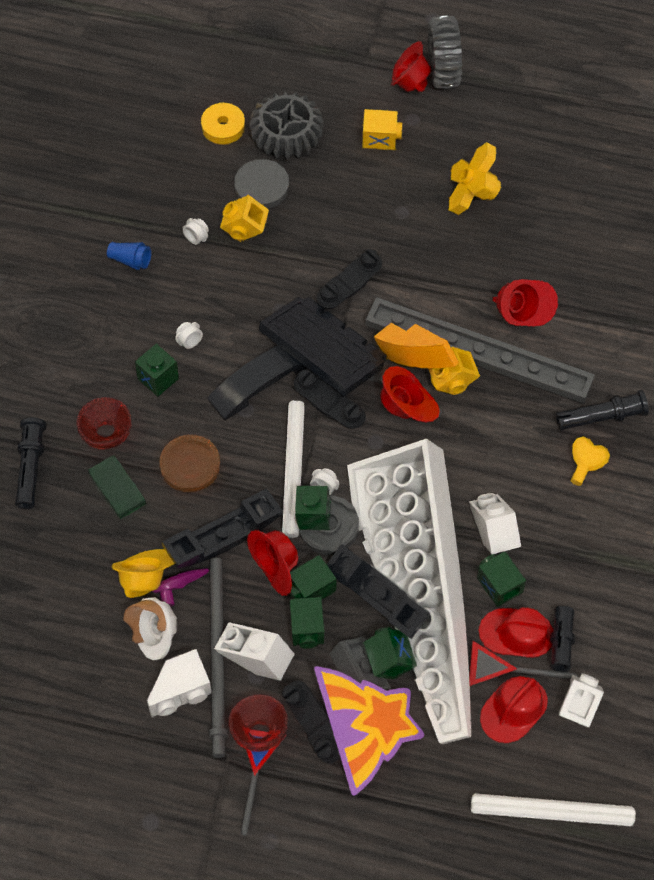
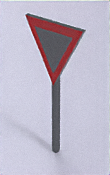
[469,641,578,687]

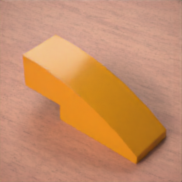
[374,323,459,368]

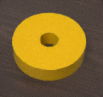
[201,103,245,145]

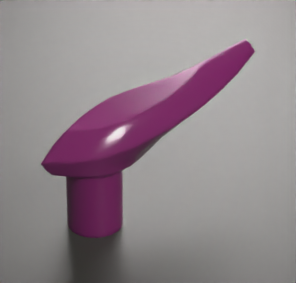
[153,568,209,607]

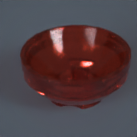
[77,397,132,449]
[229,694,288,752]

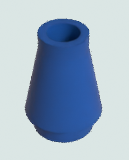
[107,242,151,270]

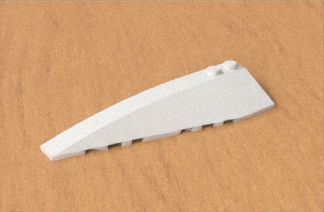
[347,439,471,744]

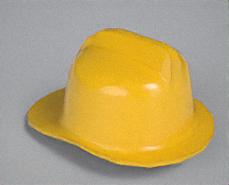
[111,549,174,598]

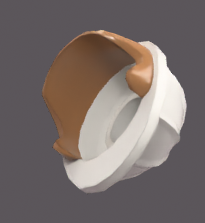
[123,597,177,660]

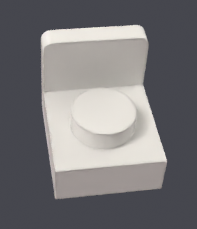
[559,673,604,727]

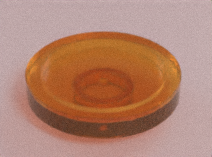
[160,435,220,492]

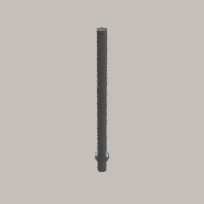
[209,558,228,758]

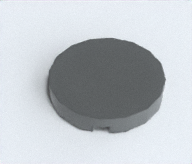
[234,159,289,209]
[299,495,359,555]

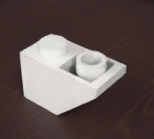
[469,493,521,554]
[214,622,294,681]
[147,649,212,717]

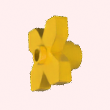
[449,142,501,215]

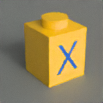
[363,109,402,150]

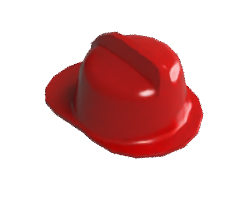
[391,41,431,92]
[492,279,558,327]
[380,366,440,423]
[247,530,298,596]
[479,607,554,658]
[480,676,548,743]

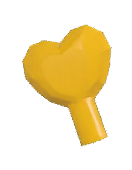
[571,436,610,486]

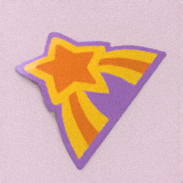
[314,666,424,796]

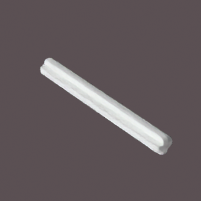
[282,400,305,538]
[471,794,635,826]

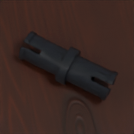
[550,606,575,672]

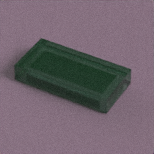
[88,455,146,519]

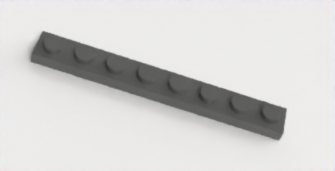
[365,297,595,404]

